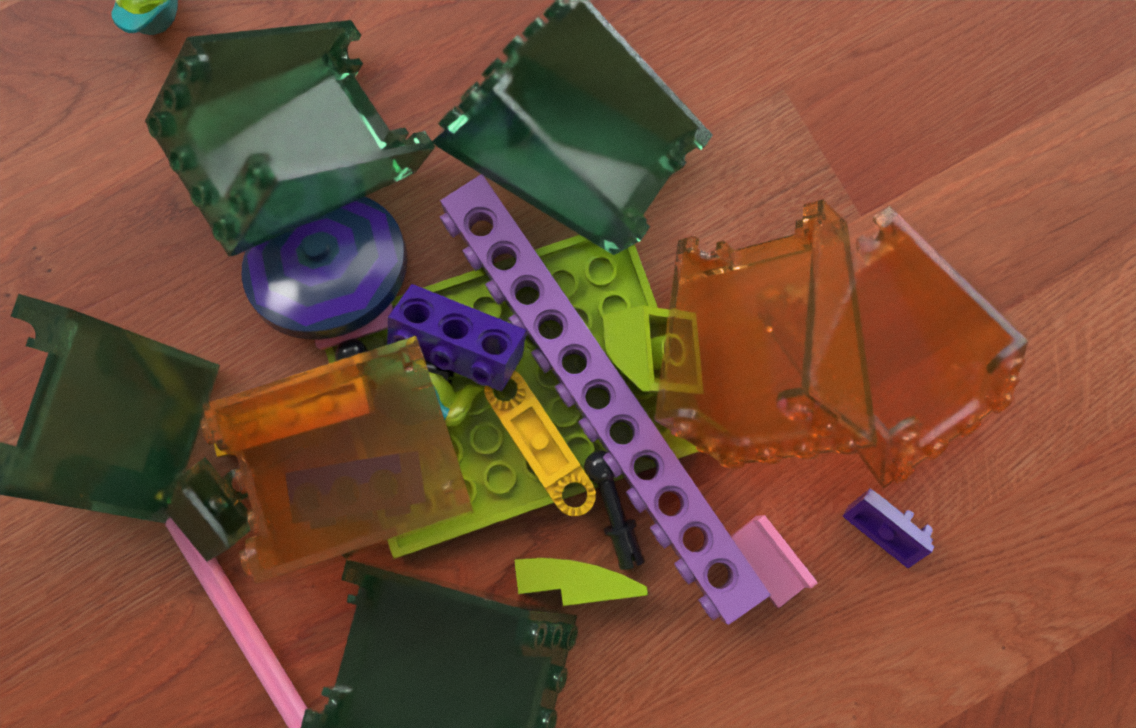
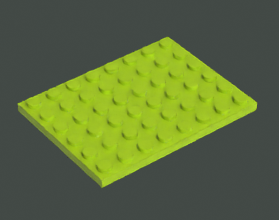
[325,219,709,559]

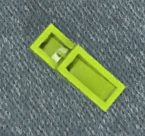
[514,557,648,606]

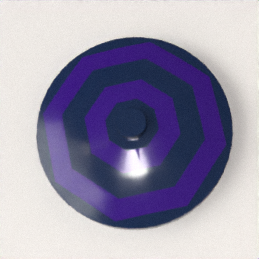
[241,191,408,340]

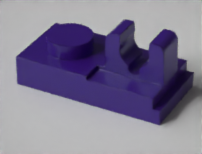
[842,488,934,568]

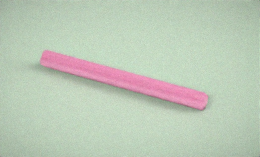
[165,511,313,728]

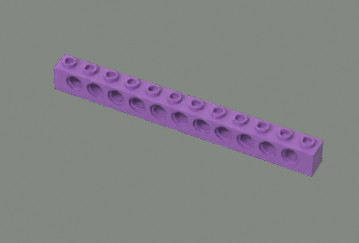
[440,174,771,625]

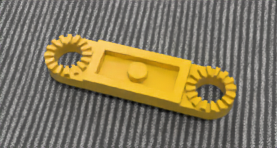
[484,371,596,516]

